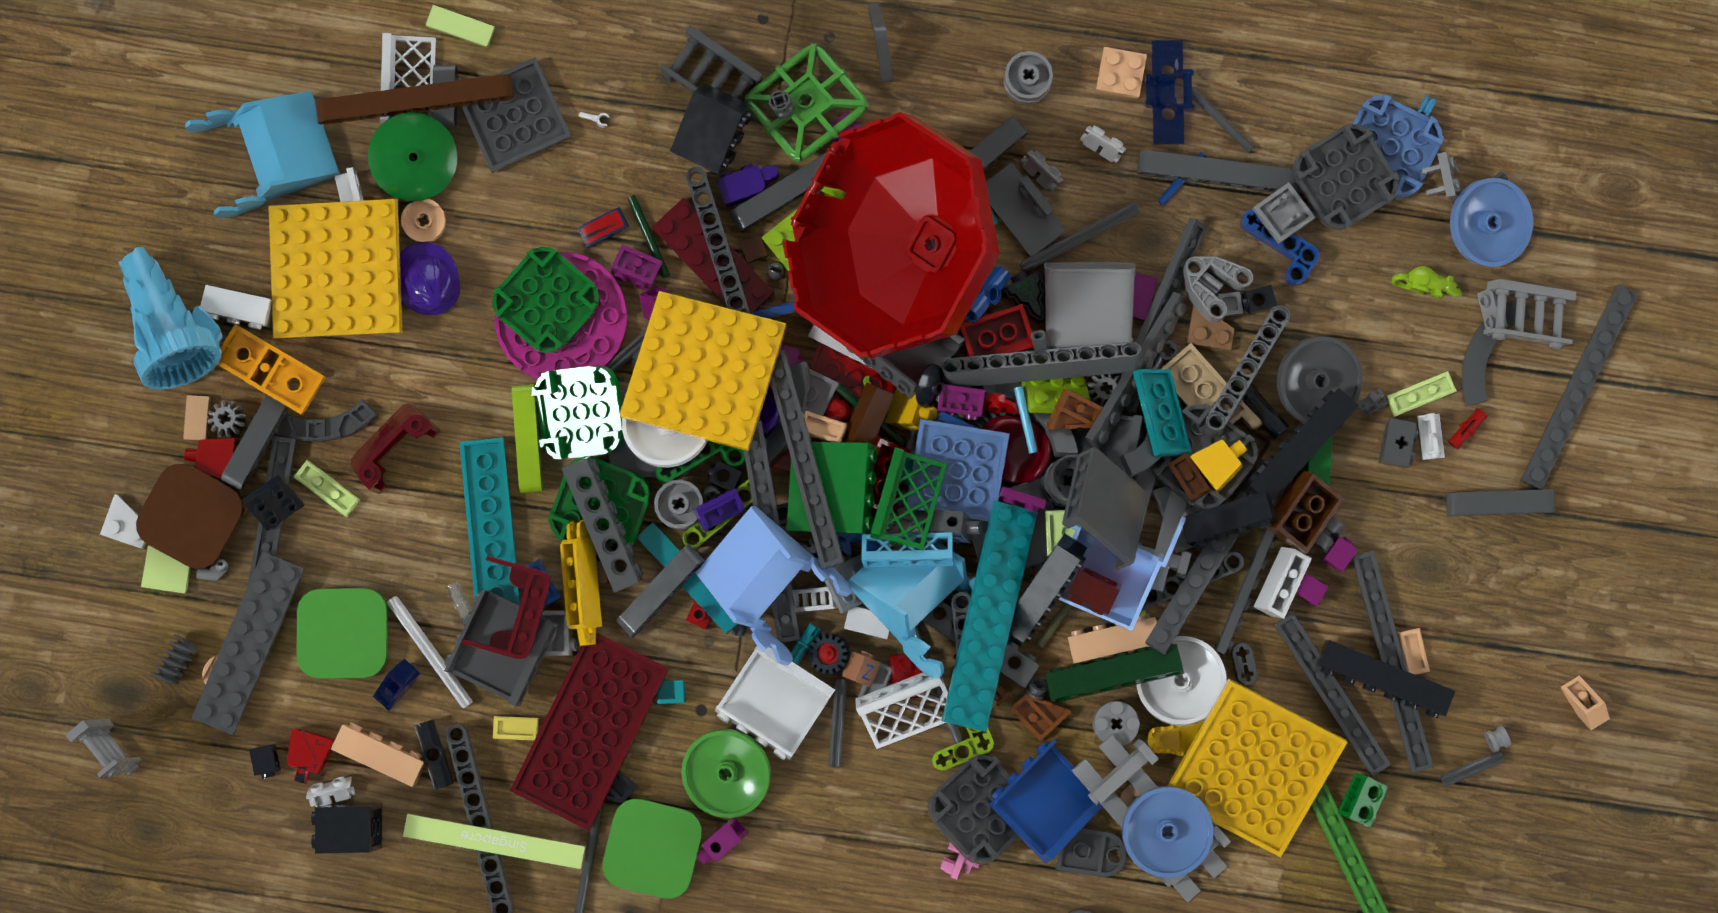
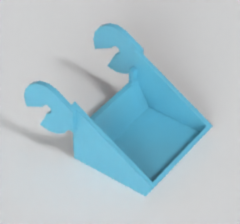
[185,91,340,218]
[848,540,975,678]

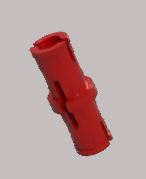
[1448,408,1488,450]

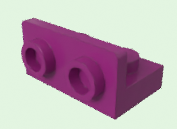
[611,244,663,291]
[937,384,986,420]
[998,487,1047,522]

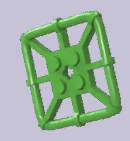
[744,43,869,162]

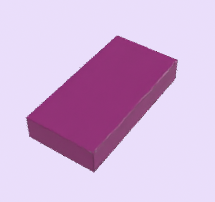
[1133,273,1158,322]

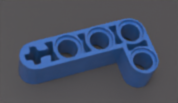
[1240,209,1319,286]

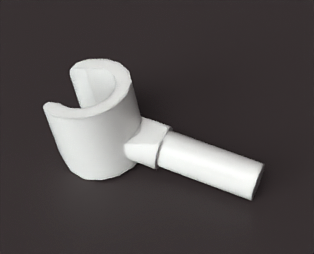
[579,112,610,128]

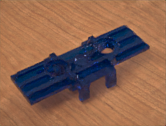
[1145,40,1195,145]

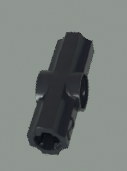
[414,719,454,790]

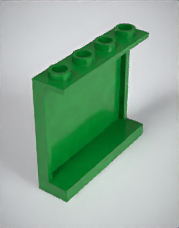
[786,442,878,535]

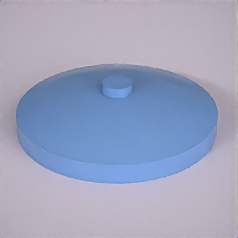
[1450,178,1533,267]
[1122,786,1214,878]

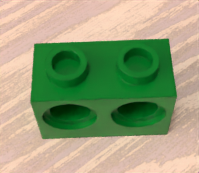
[1338,772,1388,828]

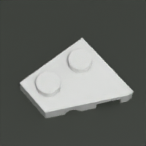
[100,494,146,549]

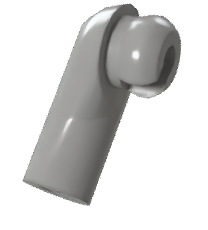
[196,559,228,581]

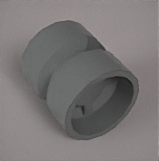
[1313,516,1345,553]

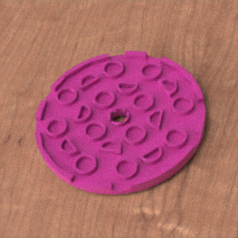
[494,252,628,380]

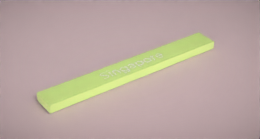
[403,814,586,869]

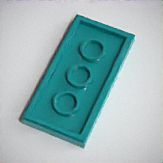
[1133,369,1192,457]

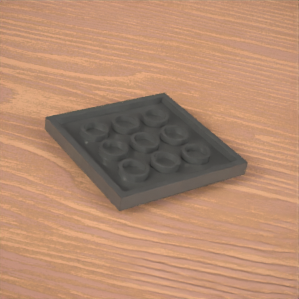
[461,57,572,173]

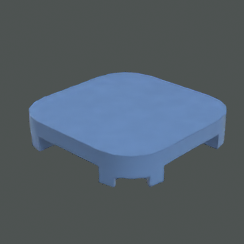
[1353,94,1444,199]

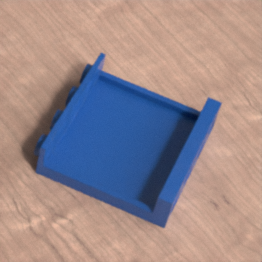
[989,739,1103,863]

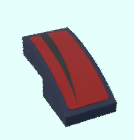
[578,207,630,248]

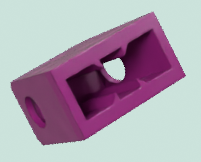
[697,817,749,865]

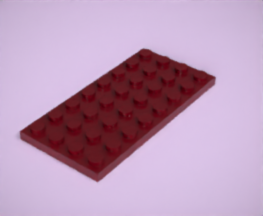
[510,632,670,831]

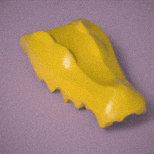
[1148,720,1205,756]

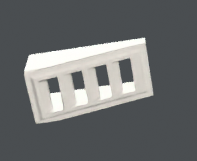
[792,587,838,612]

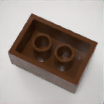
[1267,470,1345,553]

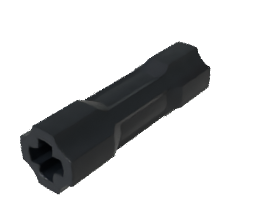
[1232,383,1289,439]

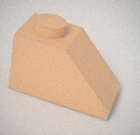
[1561,675,1610,730]

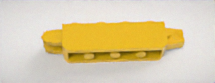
[560,520,602,646]

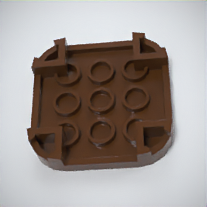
[136,463,245,569]

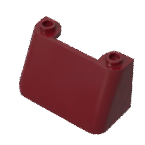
[351,404,441,494]

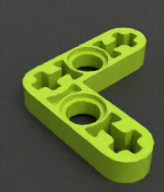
[932,726,994,771]

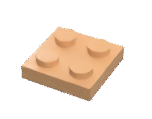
[1095,47,1147,99]

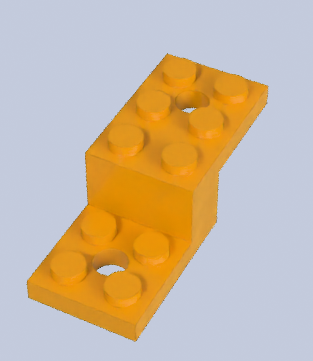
[218,324,326,415]

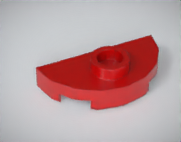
[983,393,1019,413]

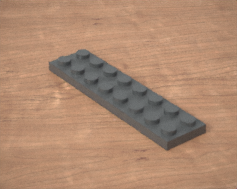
[192,552,305,735]

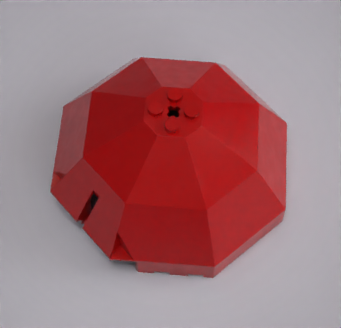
[783,112,1000,359]

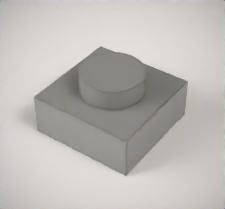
[1217,292,1243,316]

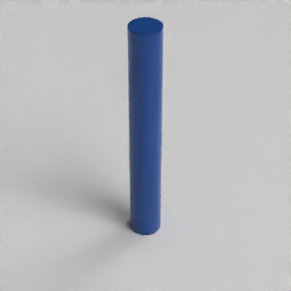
[1157,152,1207,206]

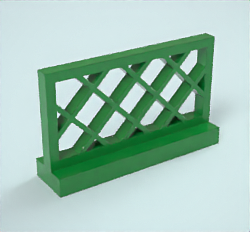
[870,448,947,550]

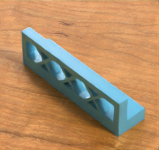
[862,532,954,568]

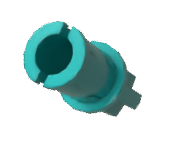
[790,623,822,665]

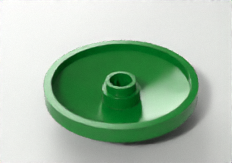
[368,113,457,201]

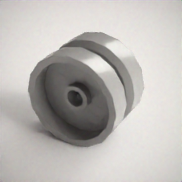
[1003,51,1053,105]
[654,480,705,530]

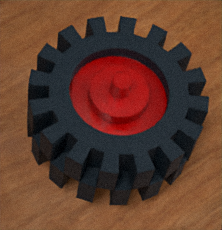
[808,634,851,674]

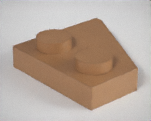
[1186,305,1234,351]

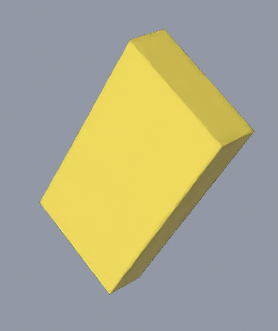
[493,716,540,740]

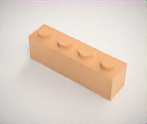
[1067,614,1157,663]
[331,722,426,787]

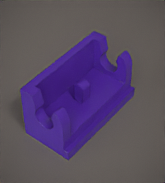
[693,488,745,531]

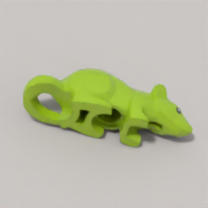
[1391,266,1463,299]

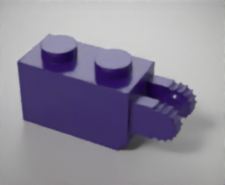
[717,164,779,208]

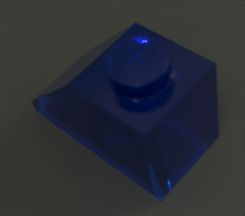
[373,658,421,711]

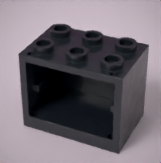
[670,83,753,174]
[311,803,382,854]

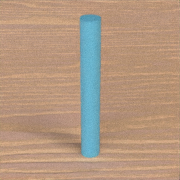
[1014,386,1038,454]

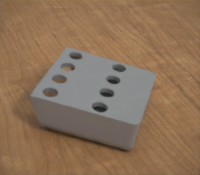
[1044,262,1136,349]

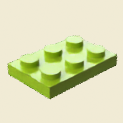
[1021,376,1091,414]

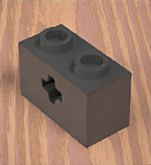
[1378,418,1419,468]

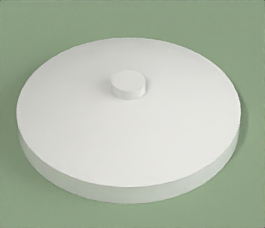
[622,418,708,467]
[1137,636,1227,726]

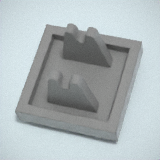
[1421,152,1462,202]
[1252,182,1315,244]
[825,554,863,614]

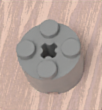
[1092,701,1140,746]

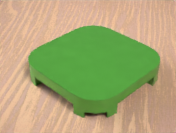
[297,588,389,679]
[602,798,703,899]

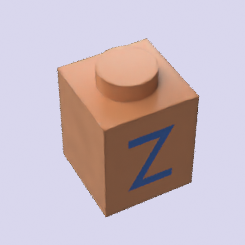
[842,651,881,688]

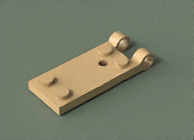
[1161,343,1263,429]

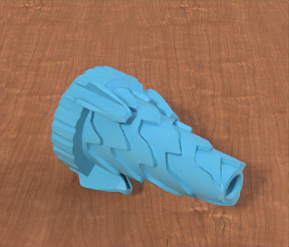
[118,247,223,390]

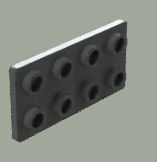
[986,163,1065,257]

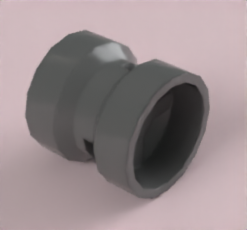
[769,90,795,119]

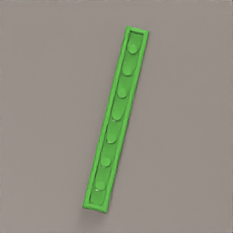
[1311,782,1389,913]

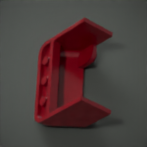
[462,556,551,659]

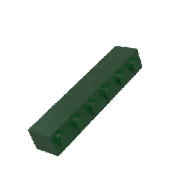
[1045,644,1184,704]

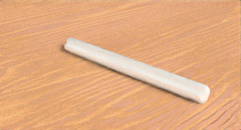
[387,596,473,708]

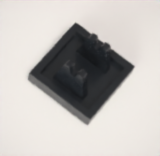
[242,475,305,531]

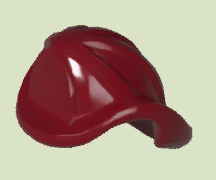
[982,415,1052,484]

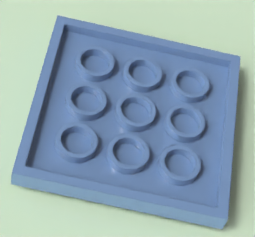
[905,419,1009,522]

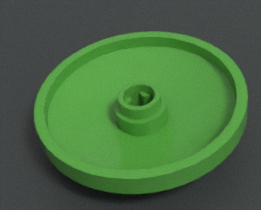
[681,729,771,818]

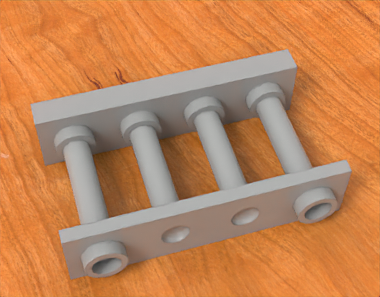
[1483,279,1576,349]
[65,719,142,778]

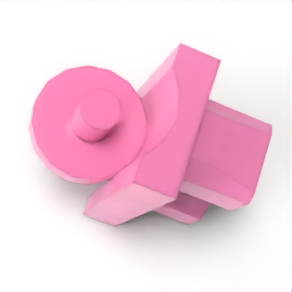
[940,842,979,880]

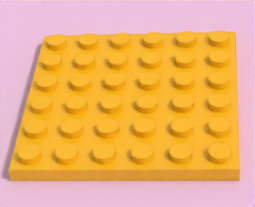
[269,199,403,339]
[619,291,787,451]
[1167,679,1348,857]

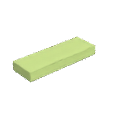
[426,5,495,48]
[1386,371,1457,417]
[294,460,361,517]

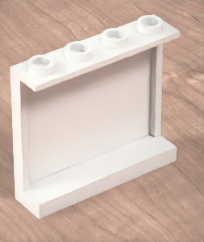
[715,646,835,760]

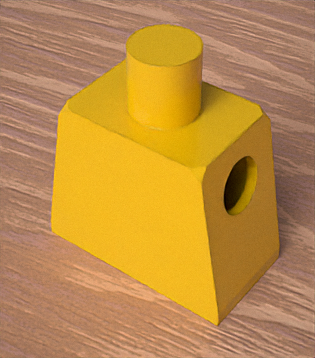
[885,388,938,430]
[1190,439,1248,493]

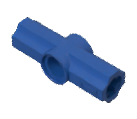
[965,266,1011,323]

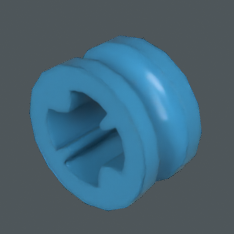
[1417,94,1436,116]

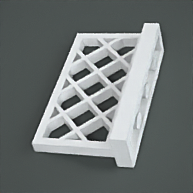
[380,33,436,124]
[856,673,948,749]

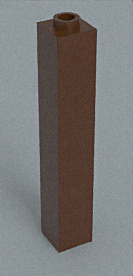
[842,382,894,445]

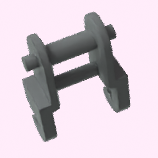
[1358,388,1388,416]

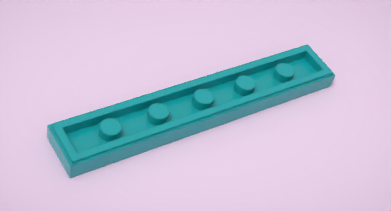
[637,522,737,634]

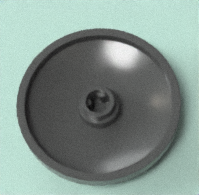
[1277,336,1362,423]

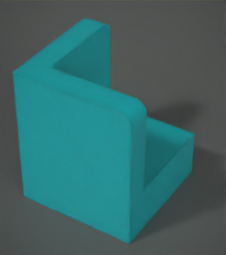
[657,680,685,704]

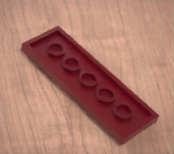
[652,197,774,313]

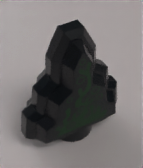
[1002,271,1046,324]

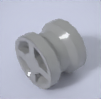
[1484,726,1511,753]

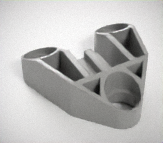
[1183,257,1253,323]

